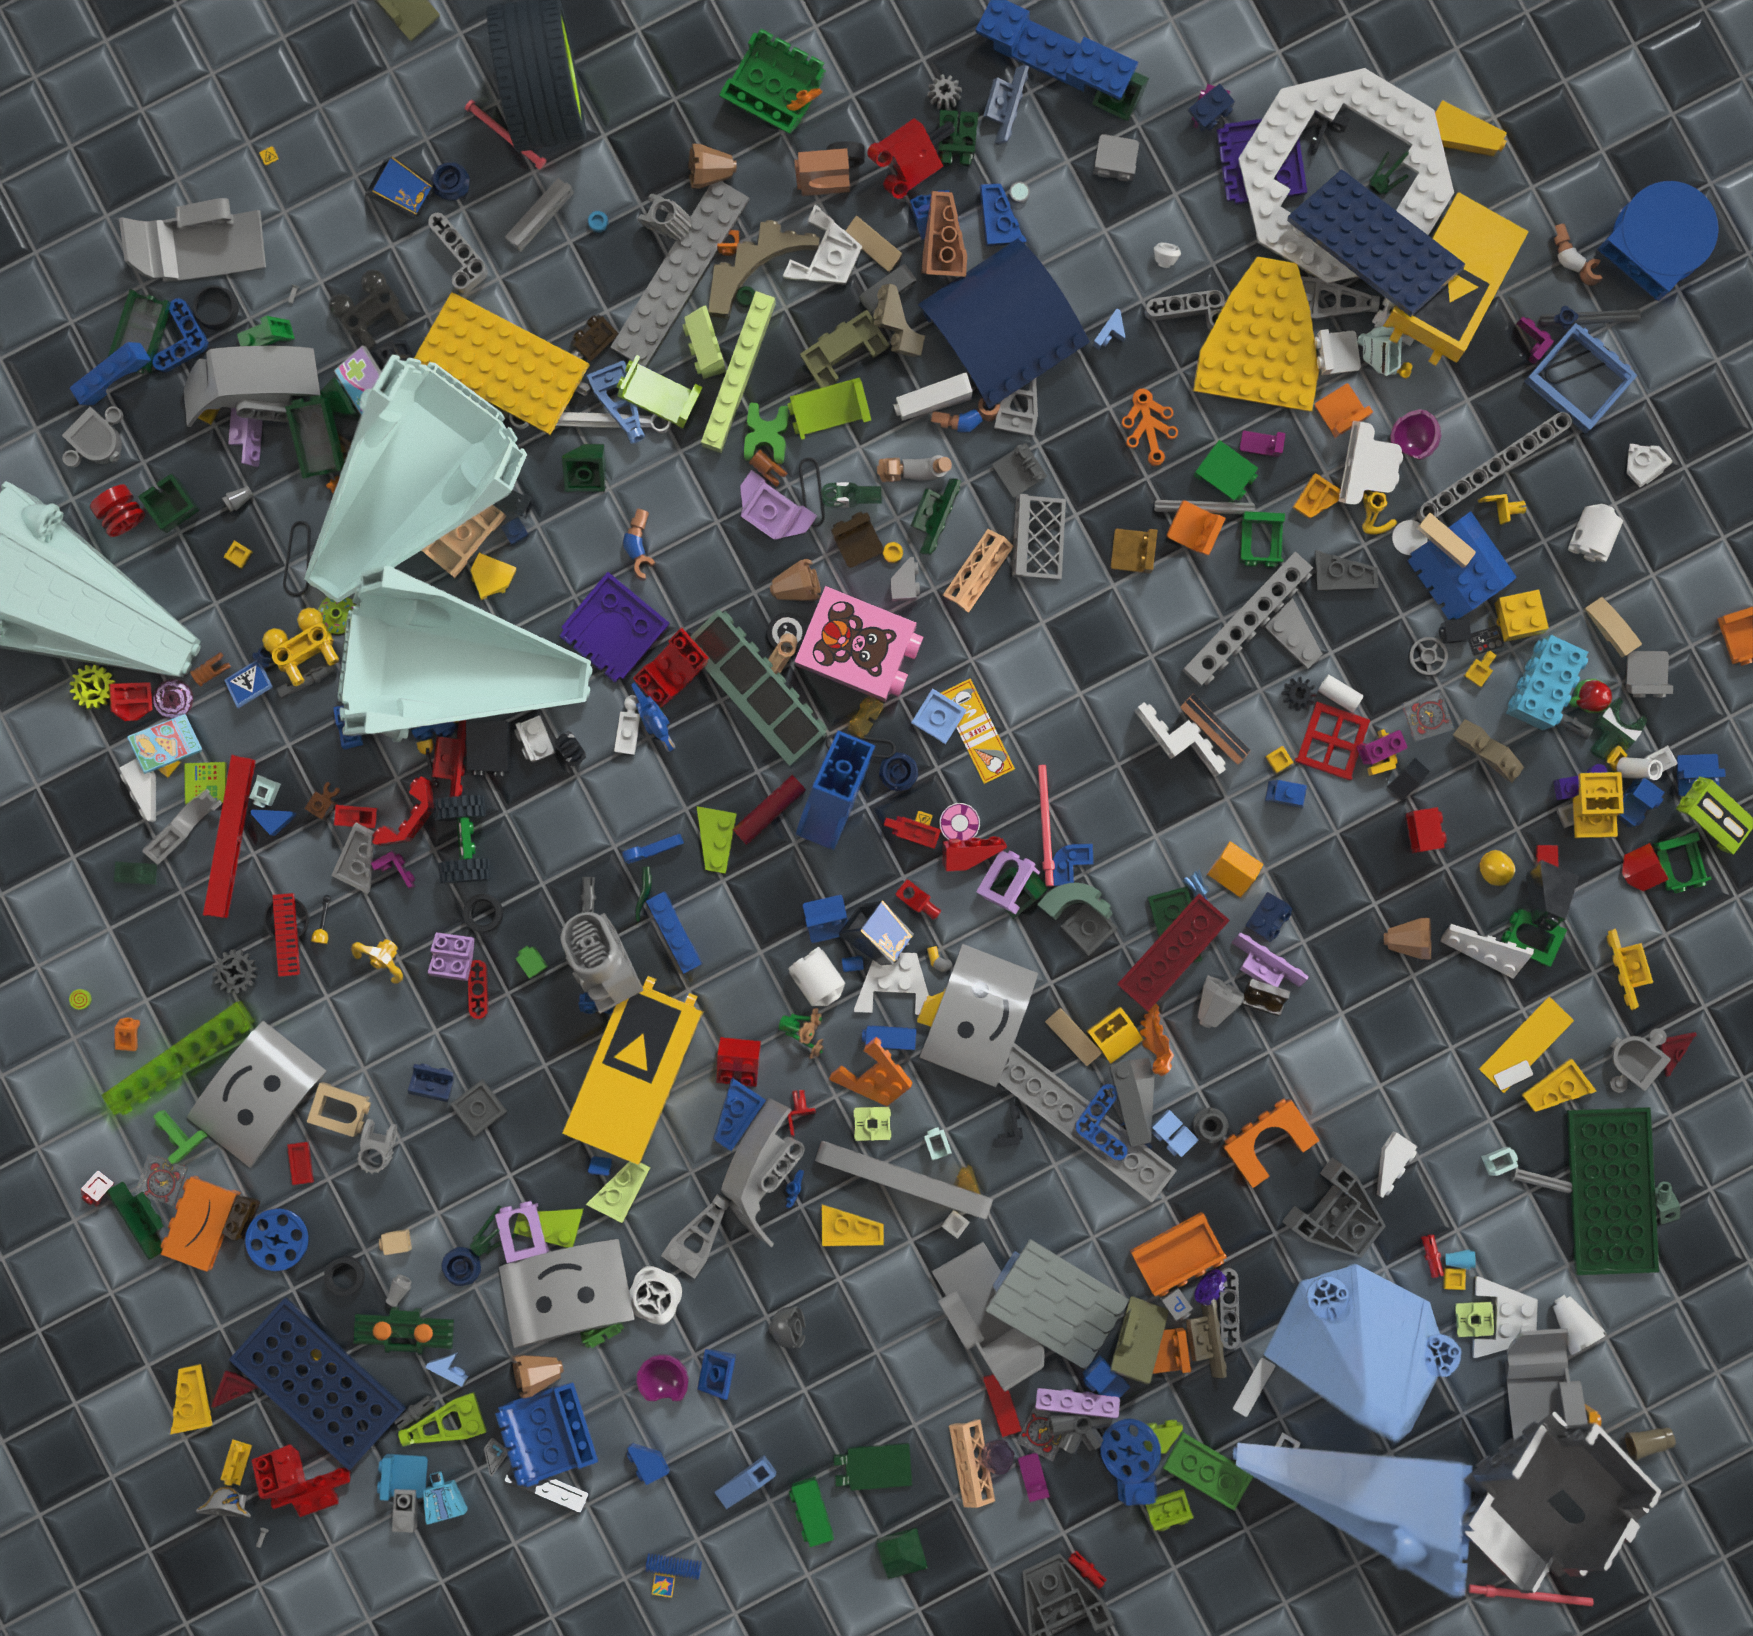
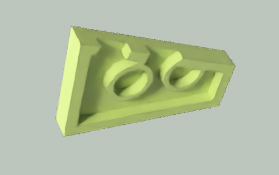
[586,1161,651,1223]

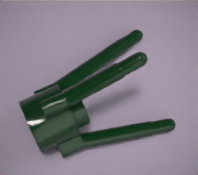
[1369,151,1409,195]
[470,1206,518,1256]

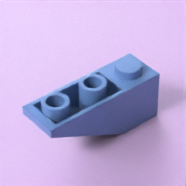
[714,1455,777,1509]

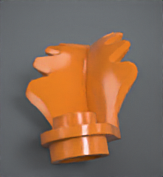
[1140,1004,1174,1076]

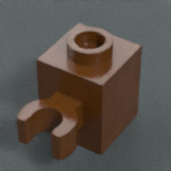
[304,782,340,821]

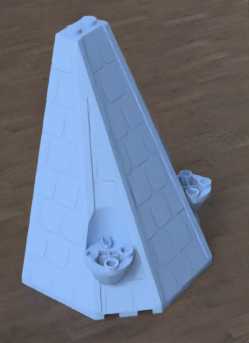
[1263,1264,1461,1441]
[1233,1443,1473,1597]

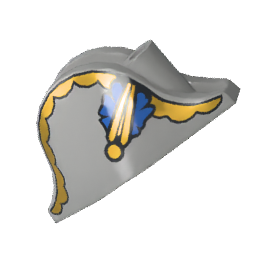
[196,1486,250,1518]

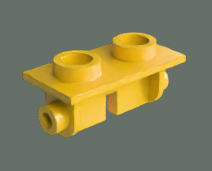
[220,1440,252,1486]

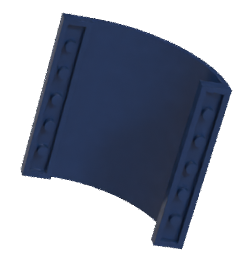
[918,239,1090,409]

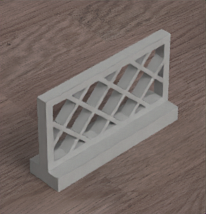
[1012,494,1066,580]

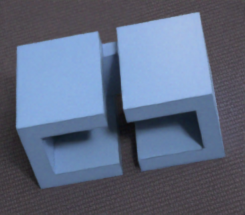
[1152,1110,1199,1157]

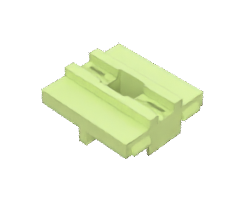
[854,1107,891,1141]
[1455,1302,1494,1337]

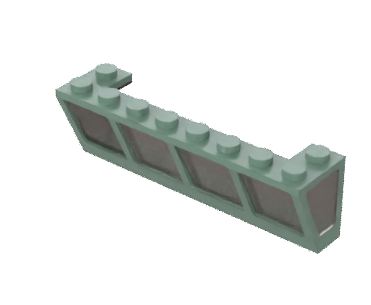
[690,609,827,767]

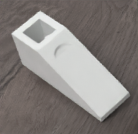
[120,758,156,822]
[1377,1131,1417,1198]

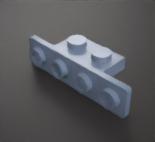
[983,65,1029,145]

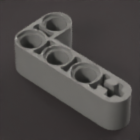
[428,213,488,294]
[1144,290,1225,330]

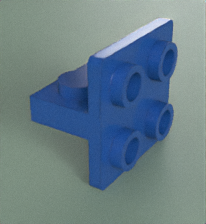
[1676,754,1725,796]
[803,895,848,943]

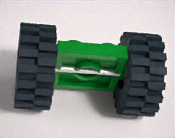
[433,795,491,884]

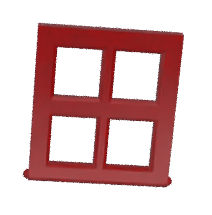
[1295,701,1370,781]

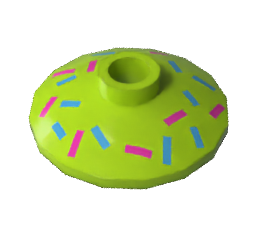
[318,597,356,634]

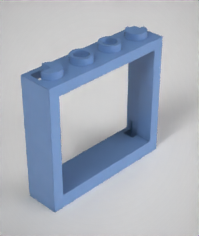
[1524,323,1637,433]

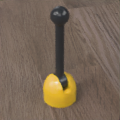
[416,739,439,788]
[311,895,331,944]

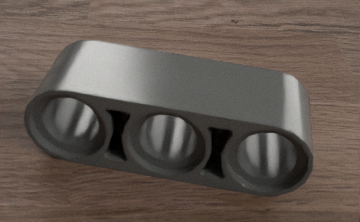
[859,264,917,315]

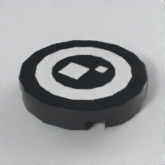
[767,612,807,651]

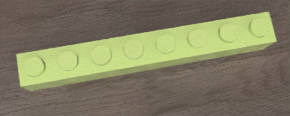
[701,291,776,453]

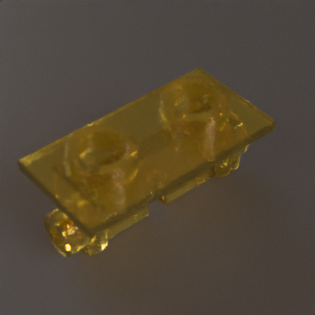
[848,696,883,738]

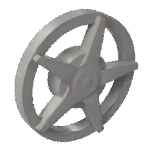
[1409,637,1448,675]

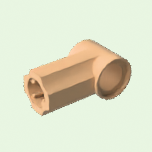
[768,633,798,674]

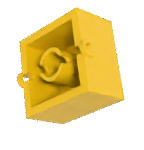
[1494,590,1549,642]

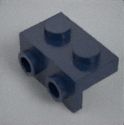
[1188,83,1235,132]
[1245,892,1293,942]
[408,1063,454,1102]

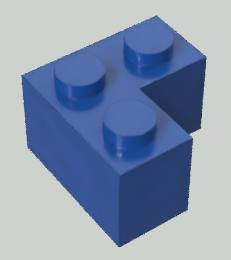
[1617,778,1665,827]
[1082,1355,1130,1398]

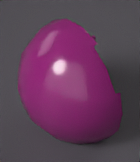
[1390,409,1441,460]
[637,1354,689,1401]

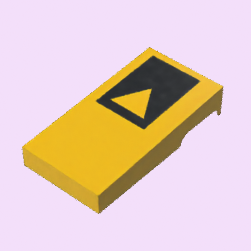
[1383,192,1529,366]
[563,976,704,1165]

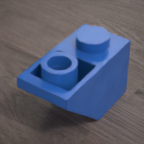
[626,1443,670,1485]

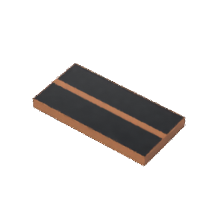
[1180,693,1251,765]

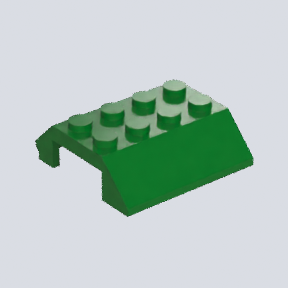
[719,29,826,134]

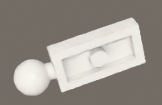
[614,695,641,755]

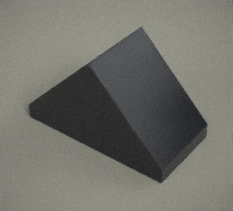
[1387,758,1430,801]

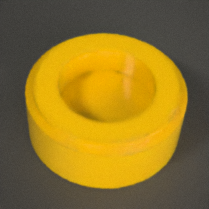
[883,542,903,563]

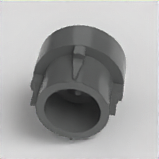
[1192,1107,1229,1143]

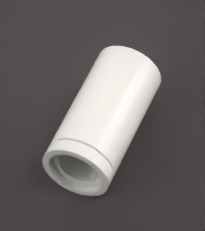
[1318,674,1363,713]
[1617,757,1663,780]

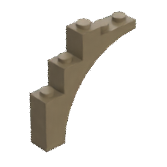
[708,220,820,319]

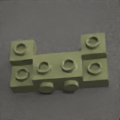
[800,310,889,388]

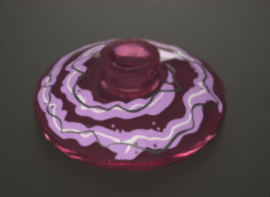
[153,679,194,719]

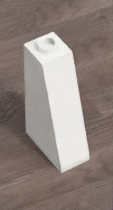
[893,372,972,421]

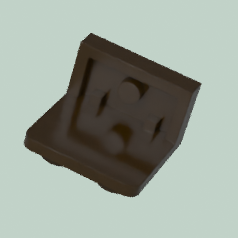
[831,512,884,568]

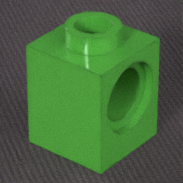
[515,946,548,979]

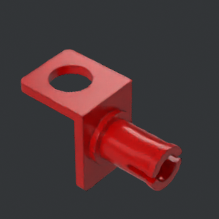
[895,879,941,920]
[788,1090,816,1137]

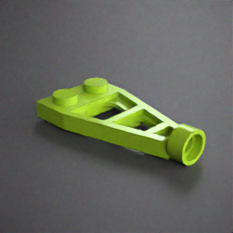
[398,1392,487,1447]

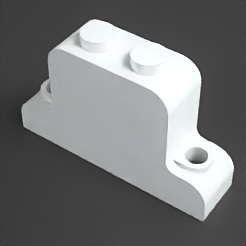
[1339,421,1403,504]

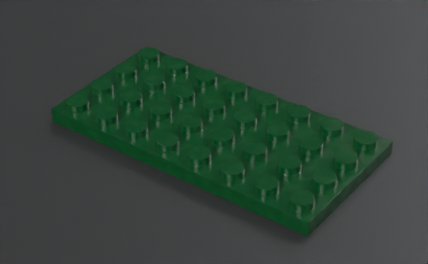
[1567,1107,1659,1275]

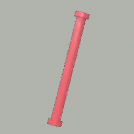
[465,100,546,169]

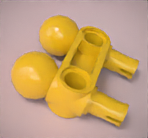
[262,608,340,687]

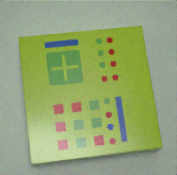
[185,762,227,804]

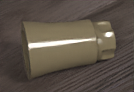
[1625,1427,1676,1461]

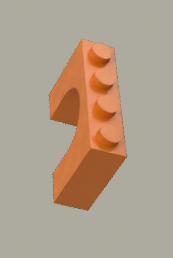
[1222,1099,1320,1188]

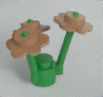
[779,1008,824,1059]

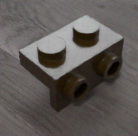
[222,1195,260,1241]

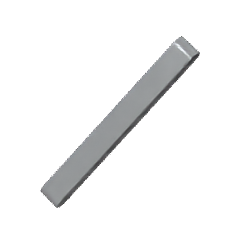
[1416,412,1572,522]
[815,1141,993,1219]

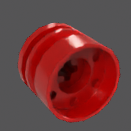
[90,484,145,537]

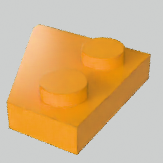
[1292,473,1340,519]

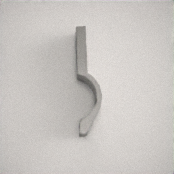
[142,789,222,865]

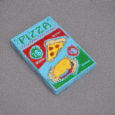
[127,714,202,774]

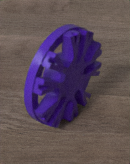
[1194,1269,1227,1306]

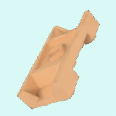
[421,505,506,578]

